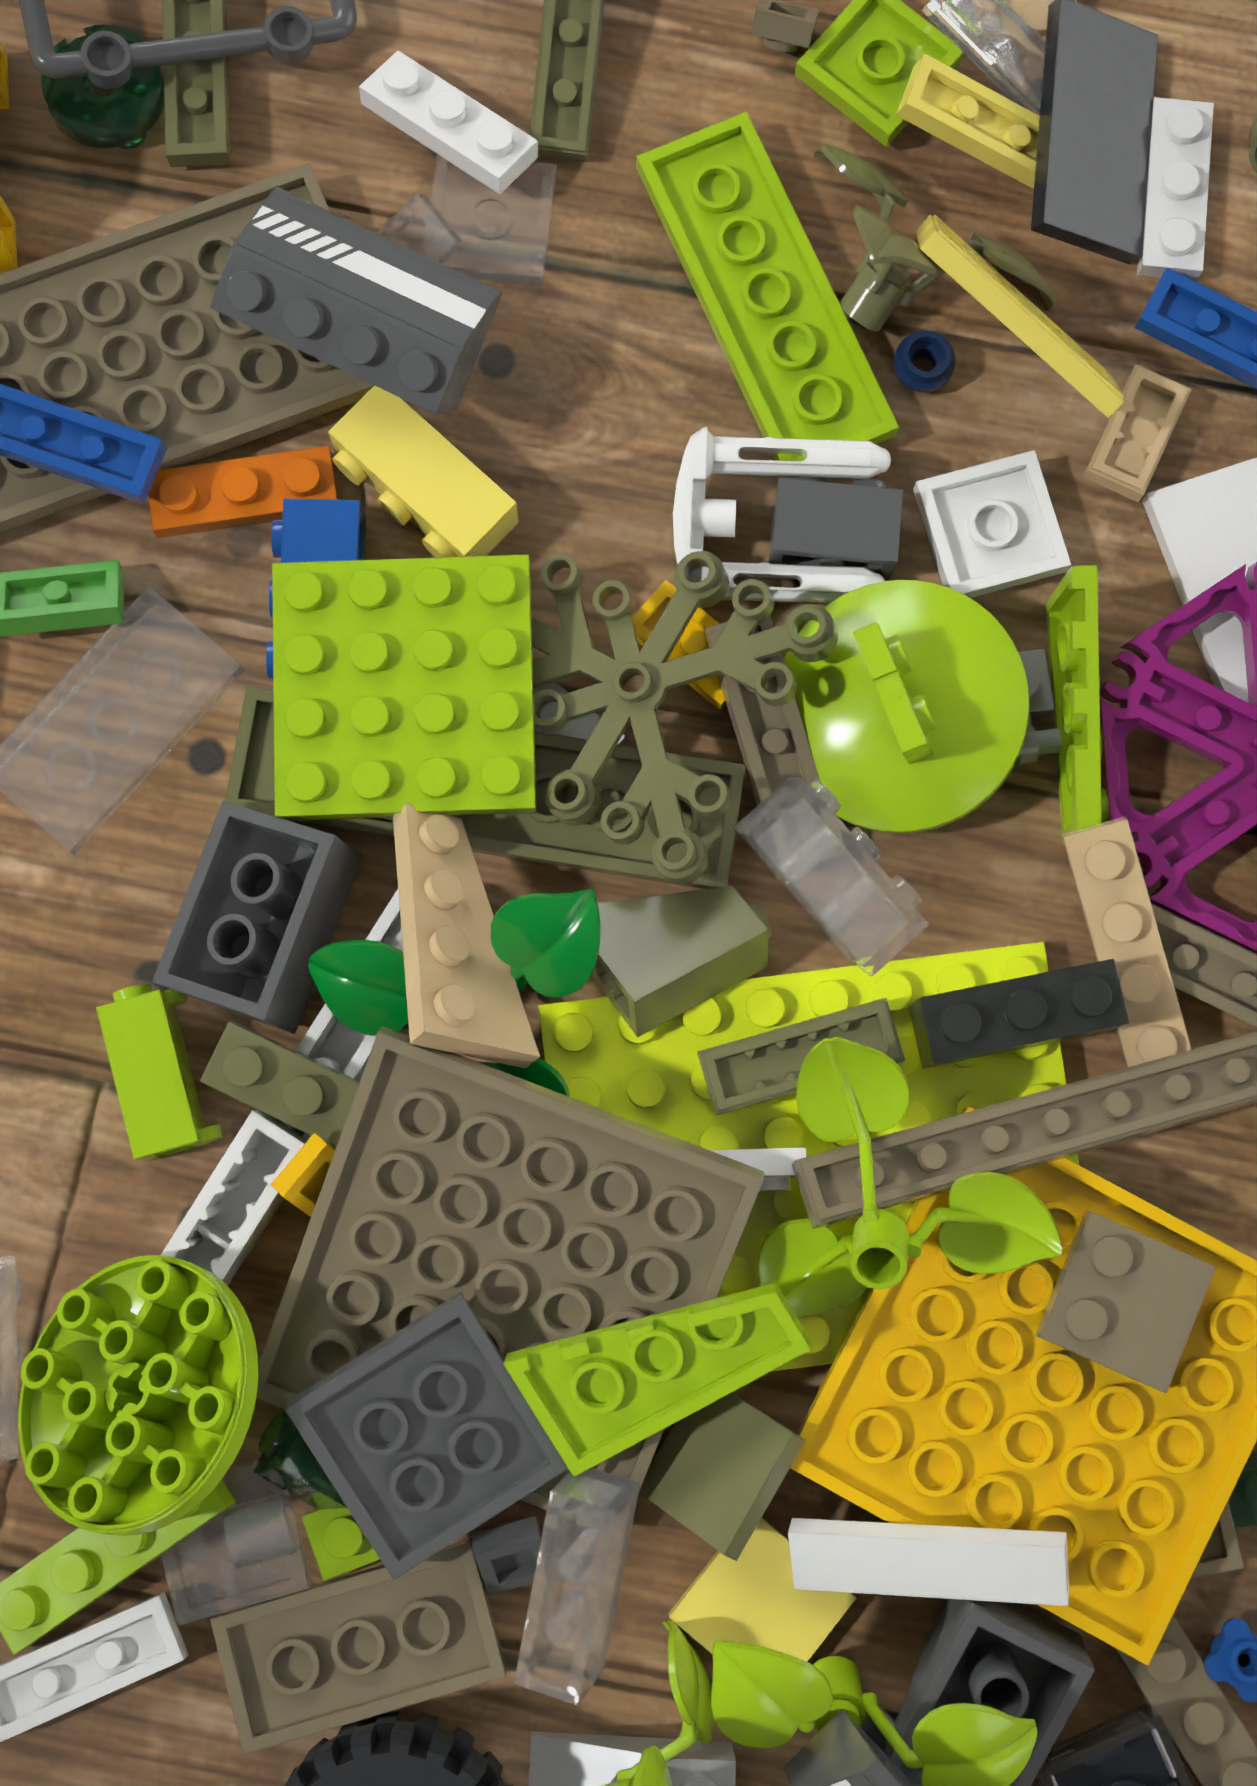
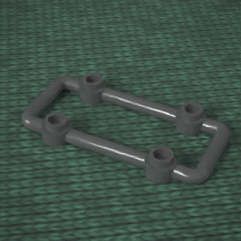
[19,0,357,90]

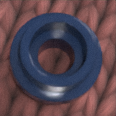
[894,331,956,393]

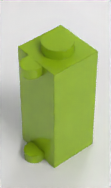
[96,984,223,1161]

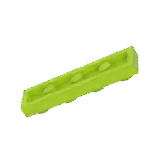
[0,1479,236,1655]

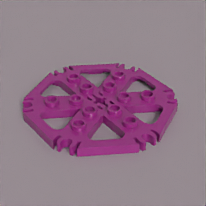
[1099,562,1257,953]

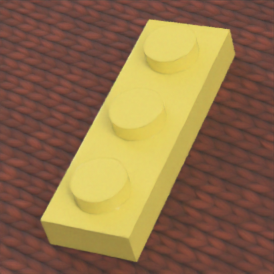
[896,53,1040,189]

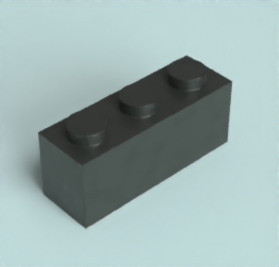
[908,958,1129,1069]

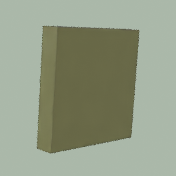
[639,1392,806,1561]

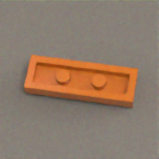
[148,445,339,538]

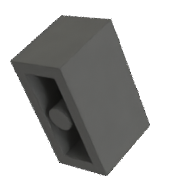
[768,476,903,581]

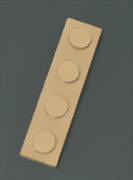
[1061,817,1192,1067]

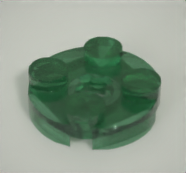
[41,24,165,150]

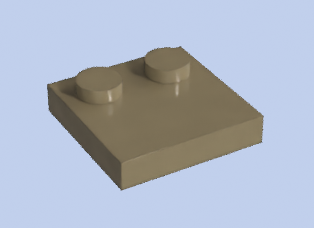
[1035,1212,1216,1393]

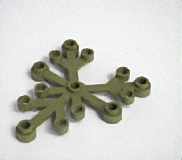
[532,551,838,885]

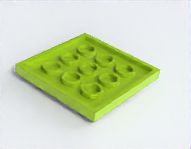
[272,554,537,820]

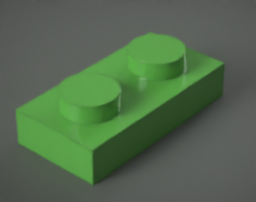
[0,560,125,637]

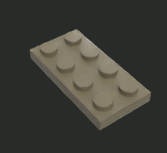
[210,1539,507,1755]

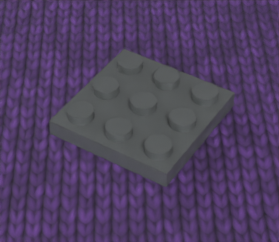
[285,1291,568,1580]

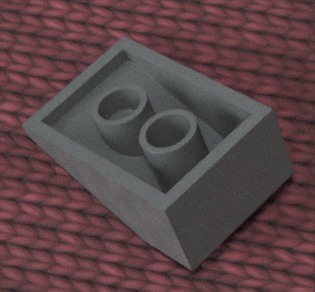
[884,1599,1095,1786]

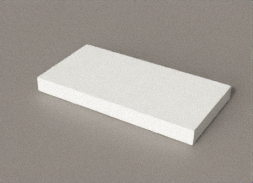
[1142,457,1257,703]

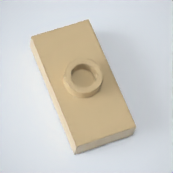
[1082,364,1191,502]

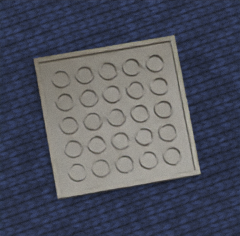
[256,1026,764,1538]

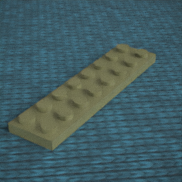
[225,686,746,889]

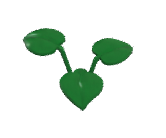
[308,889,601,1097]

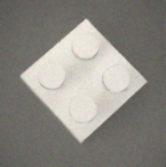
[913,450,1071,598]

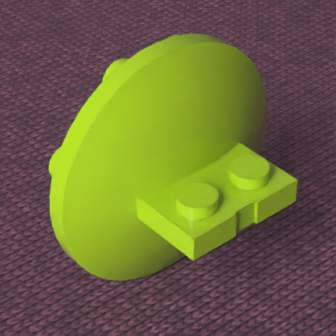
[784,580,1030,834]
[18,1255,258,1536]

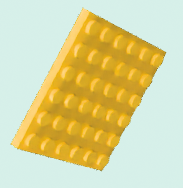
[790,1106,1257,1666]

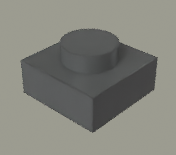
[471,1516,553,1596]

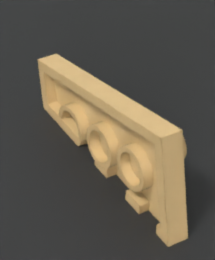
[393,803,540,1069]

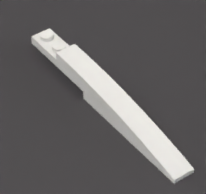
[161,889,403,1286]

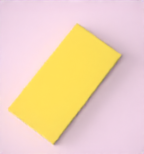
[916,214,1125,419]

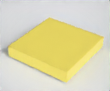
[668,1517,856,1662]

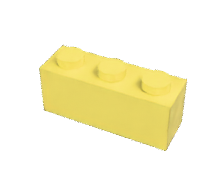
[328,385,519,558]

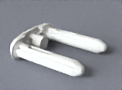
[673,427,891,603]

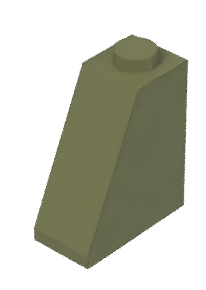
[591,886,772,1038]

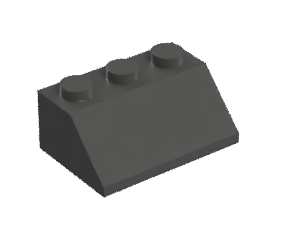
[152,801,363,1034]

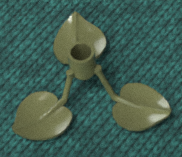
[813,143,1057,332]

